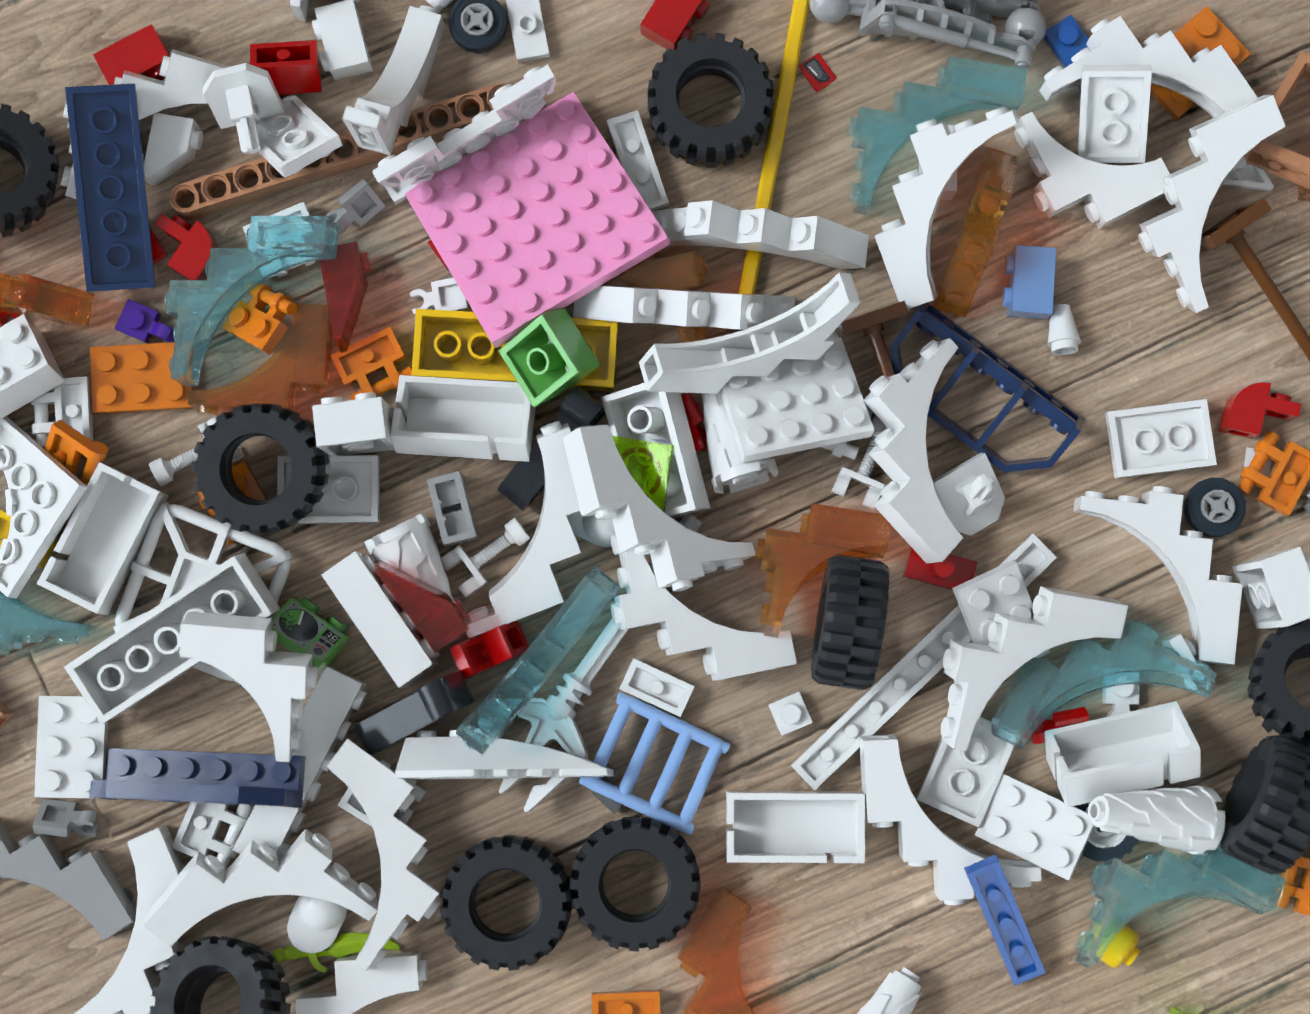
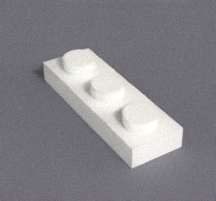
[607,110,669,211]

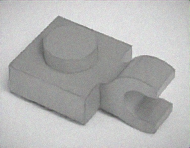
[323,179,386,236]
[33,799,99,838]

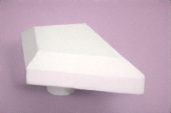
[1221,157,1274,191]

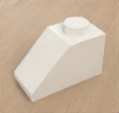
[144,113,203,185]

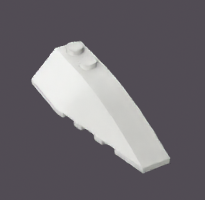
[395,730,614,780]

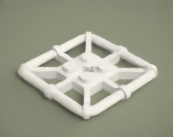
[113,502,292,683]

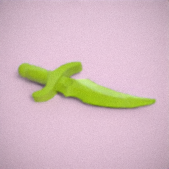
[272,932,401,973]

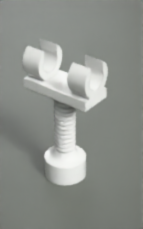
[149,415,244,487]
[831,415,887,509]
[441,517,530,598]

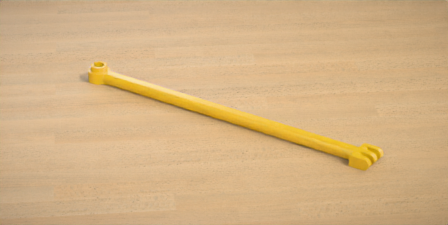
[738,0,810,294]

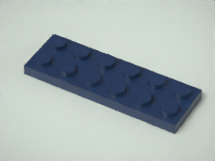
[65,83,156,292]

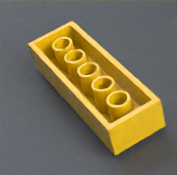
[411,309,618,393]

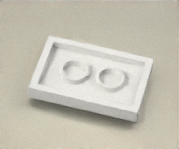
[1078,65,1152,163]
[256,94,342,178]
[1105,399,1217,479]
[277,455,380,524]
[952,560,1051,667]
[34,695,109,799]
[915,716,1019,827]
[975,773,1095,880]

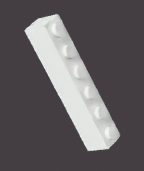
[232,666,368,859]

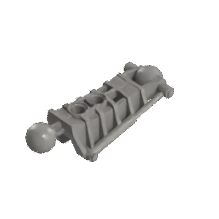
[809,0,1047,70]

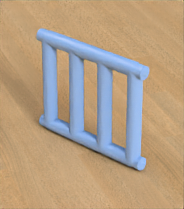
[579,692,730,835]

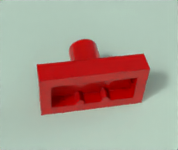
[903,547,978,591]

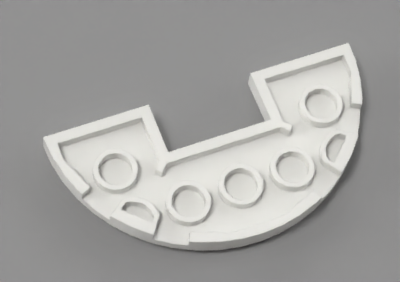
[372,65,556,187]

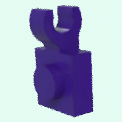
[114,299,178,344]

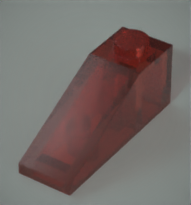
[318,241,372,353]
[374,560,470,652]

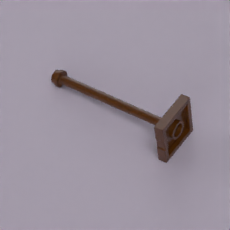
[1200,198,1310,361]
[836,300,909,377]

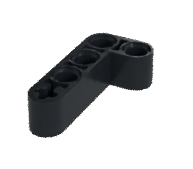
[497,385,605,511]
[354,670,475,755]

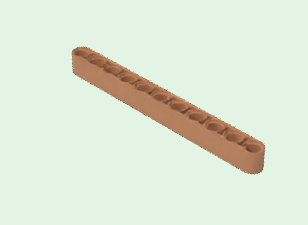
[169,83,508,220]

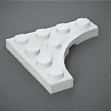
[0,416,88,598]

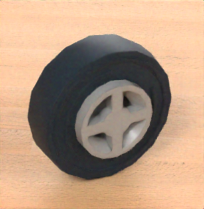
[448,0,508,54]
[1184,477,1246,537]

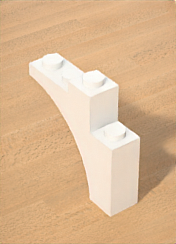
[1014,112,1170,229]
[180,612,318,762]

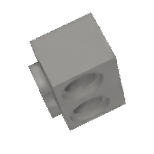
[426,471,480,547]

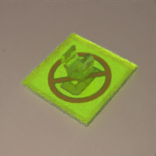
[612,435,674,513]

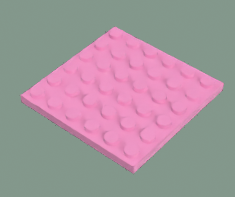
[405,92,671,348]

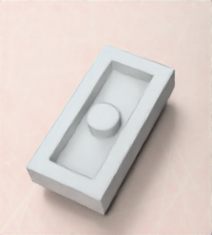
[506,0,550,63]
[619,658,695,717]

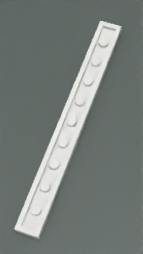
[790,533,1057,791]

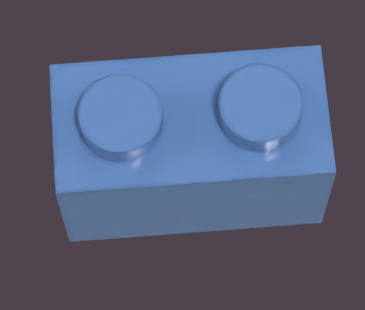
[1002,245,1056,320]

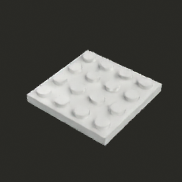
[720,329,874,463]

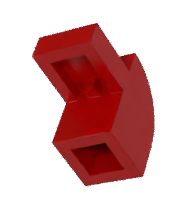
[154,214,218,288]
[1218,382,1301,439]
[450,620,531,679]

